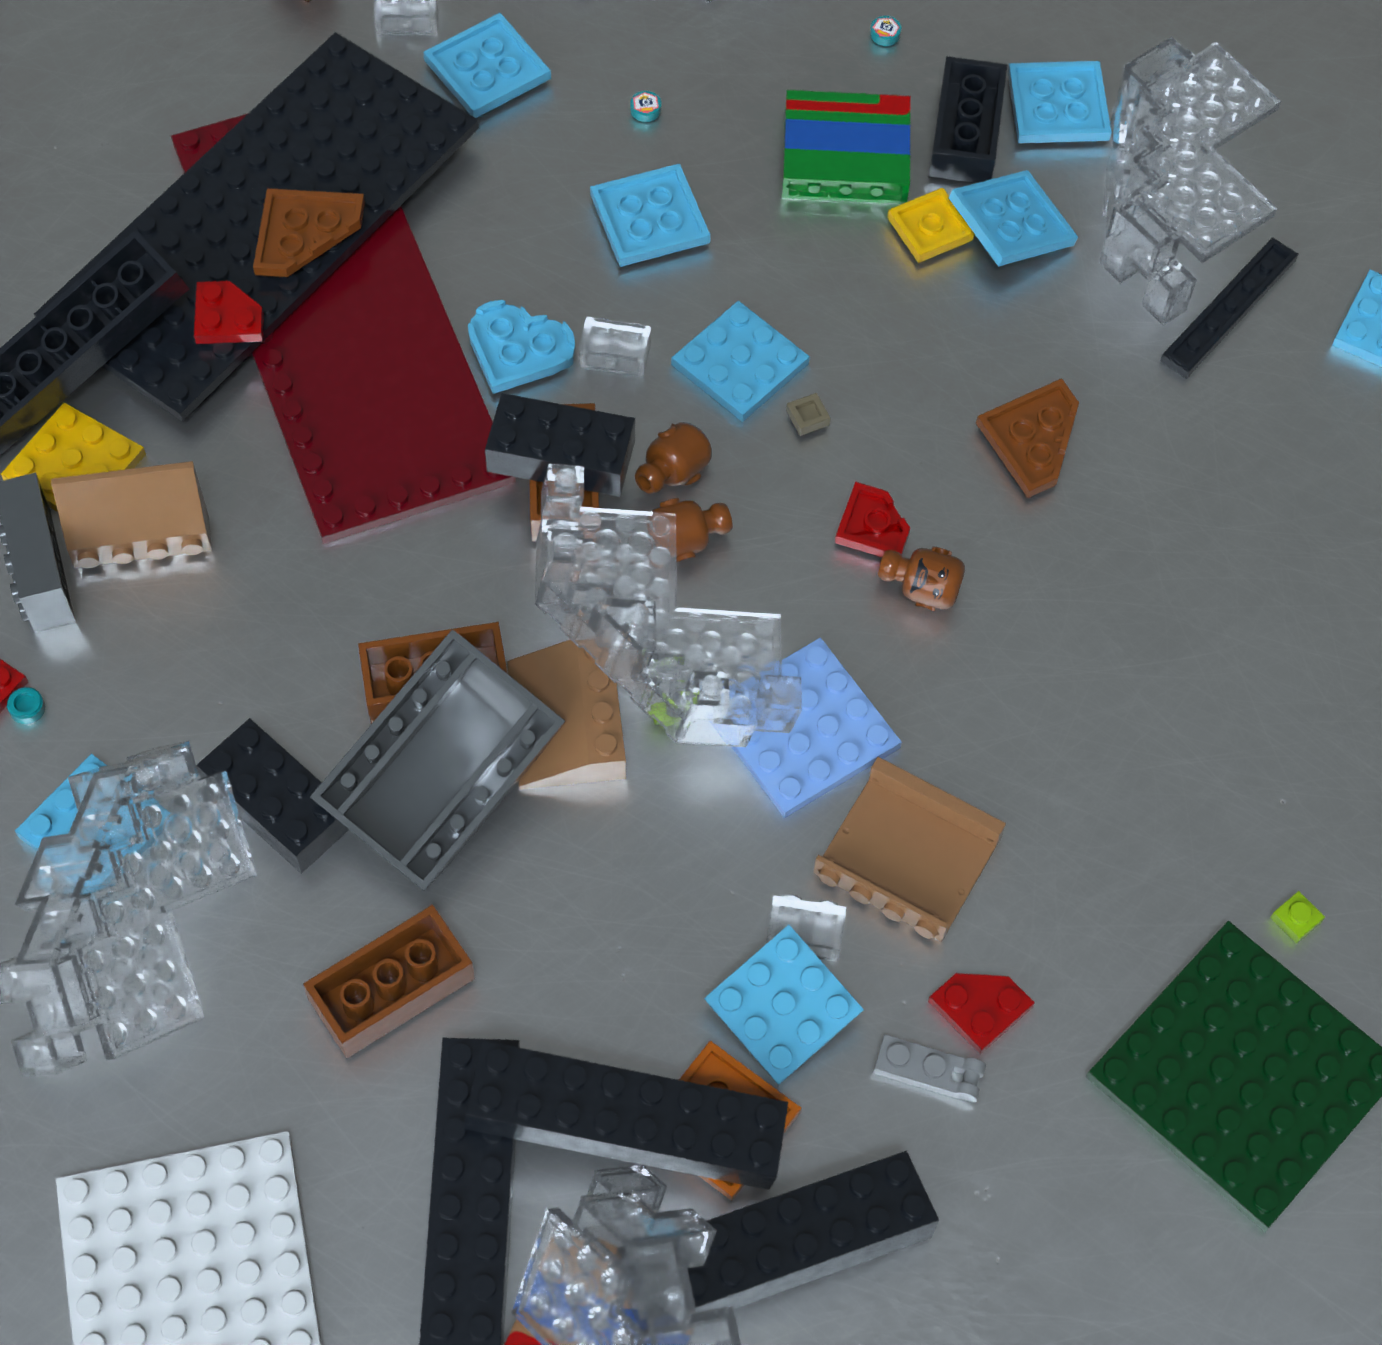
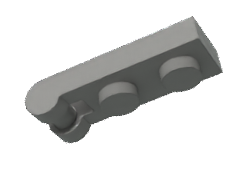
[873,1034,986,1102]

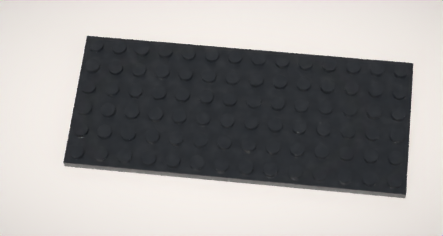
[34,32,479,421]

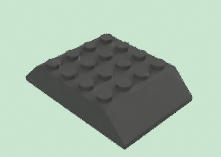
[310,629,565,891]

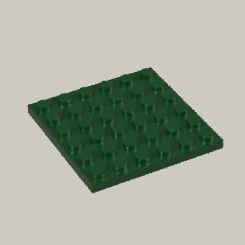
[1086,920,1382,1232]

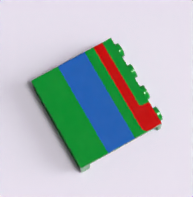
[782,90,911,204]

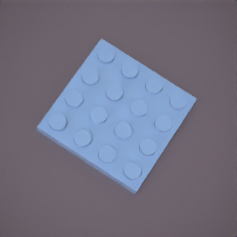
[705,637,902,818]

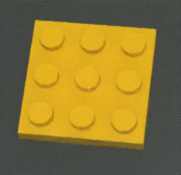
[1,403,146,512]

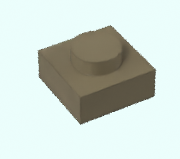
[786,393,831,436]

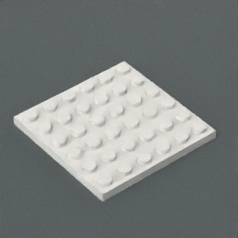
[56,1131,321,1345]

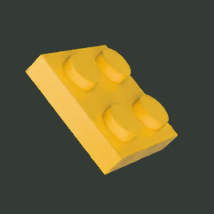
[887,187,974,263]

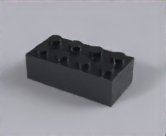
[929,56,1008,183]
[485,393,635,497]
[196,718,349,874]

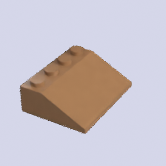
[51,461,212,568]
[507,634,626,790]

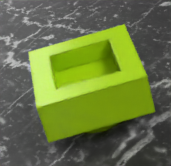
[1270,891,1325,944]

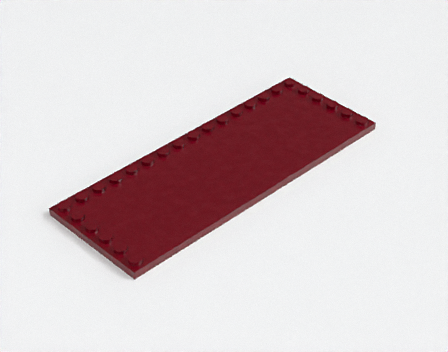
[171,114,516,544]

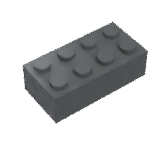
[0,472,76,633]

